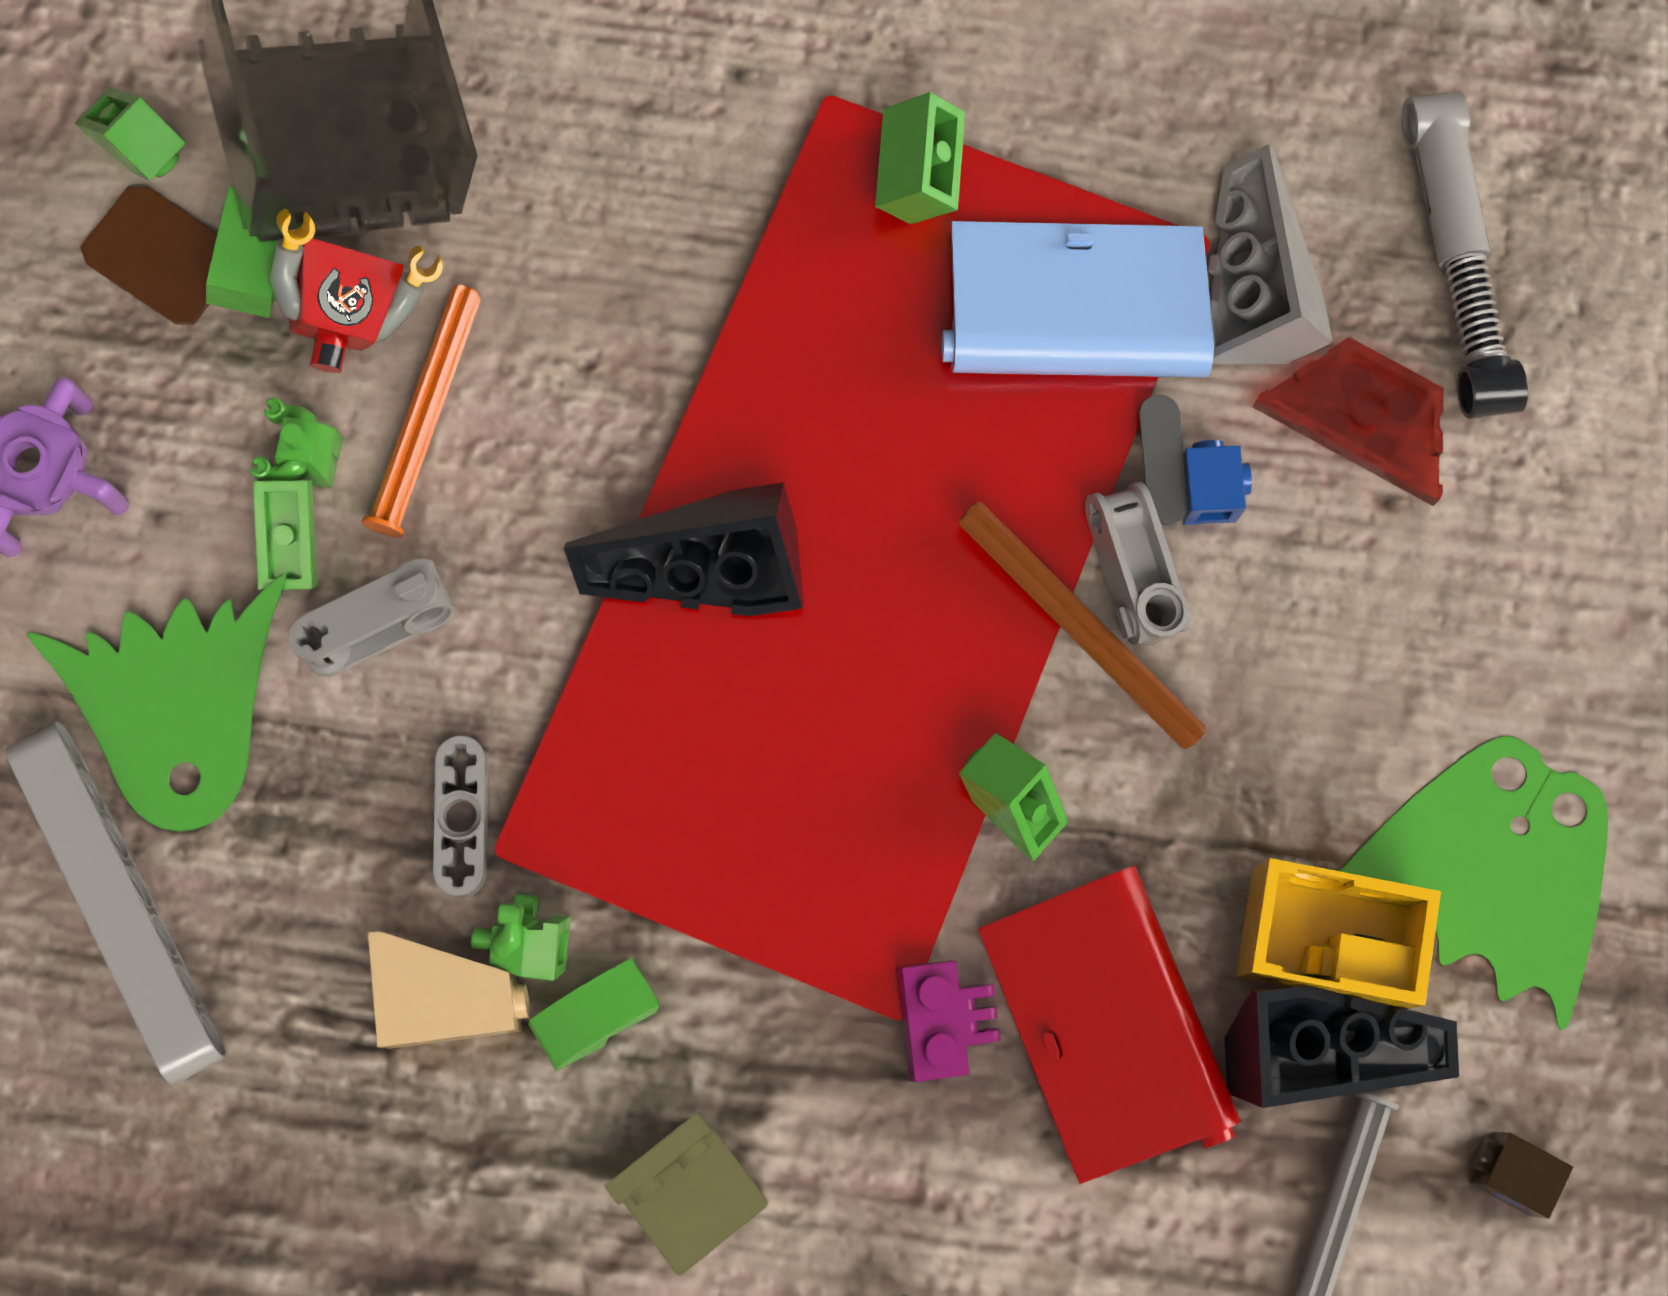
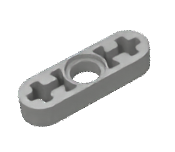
[433,736,489,898]

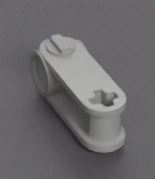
[1085,481,1192,646]
[288,559,456,677]

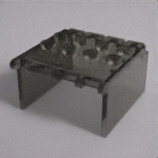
[198,0,478,243]

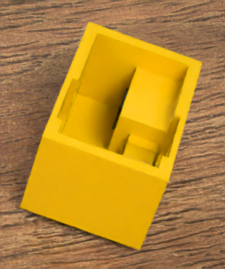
[1236,858,1441,1009]

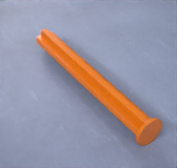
[361,285,480,538]

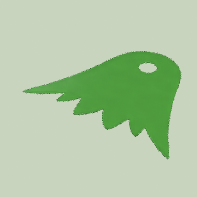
[27,573,287,831]

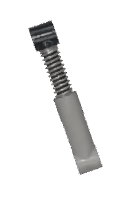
[1402,91,1528,419]

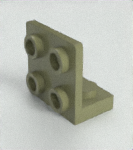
[604,1112,768,1275]

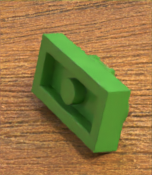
[253,480,317,590]

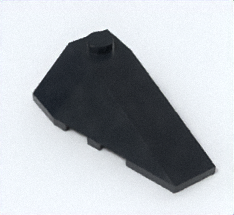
[564,482,803,616]
[1224,984,1459,1108]

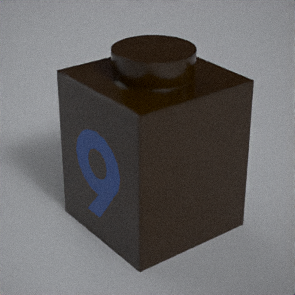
[1470,1132,1573,1219]

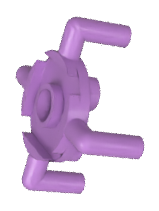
[0,378,129,557]

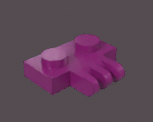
[896,960,1001,1082]

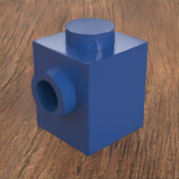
[1183,440,1252,525]

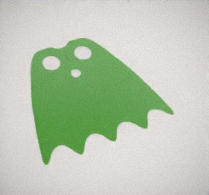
[1340,736,1608,1030]

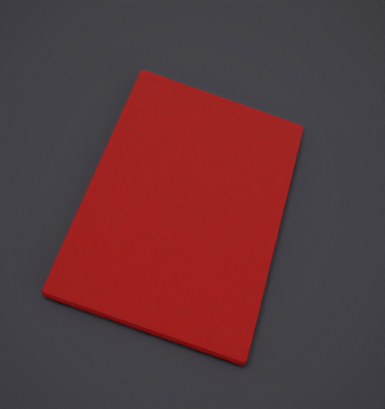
[495,95,1210,1021]

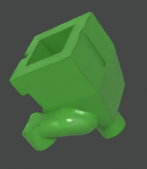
[250,398,343,488]
[471,893,571,981]

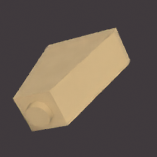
[368,931,530,1049]

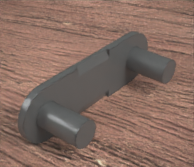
[1139,395,1188,525]

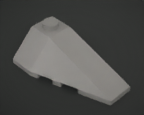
[1208,144,1333,365]

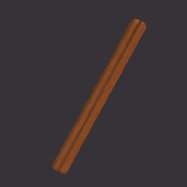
[959,501,1206,749]

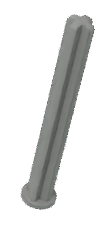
[1295,1092,1399,1296]

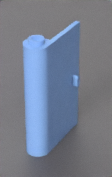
[941,221,1214,378]

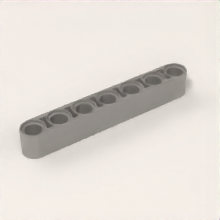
[5,721,226,1086]

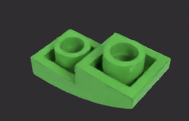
[528,958,660,1071]

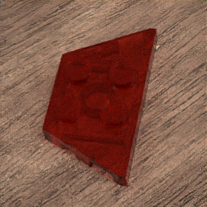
[1252,337,1444,506]

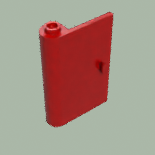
[978,866,1242,1185]

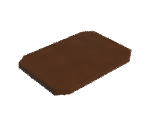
[80,187,217,325]

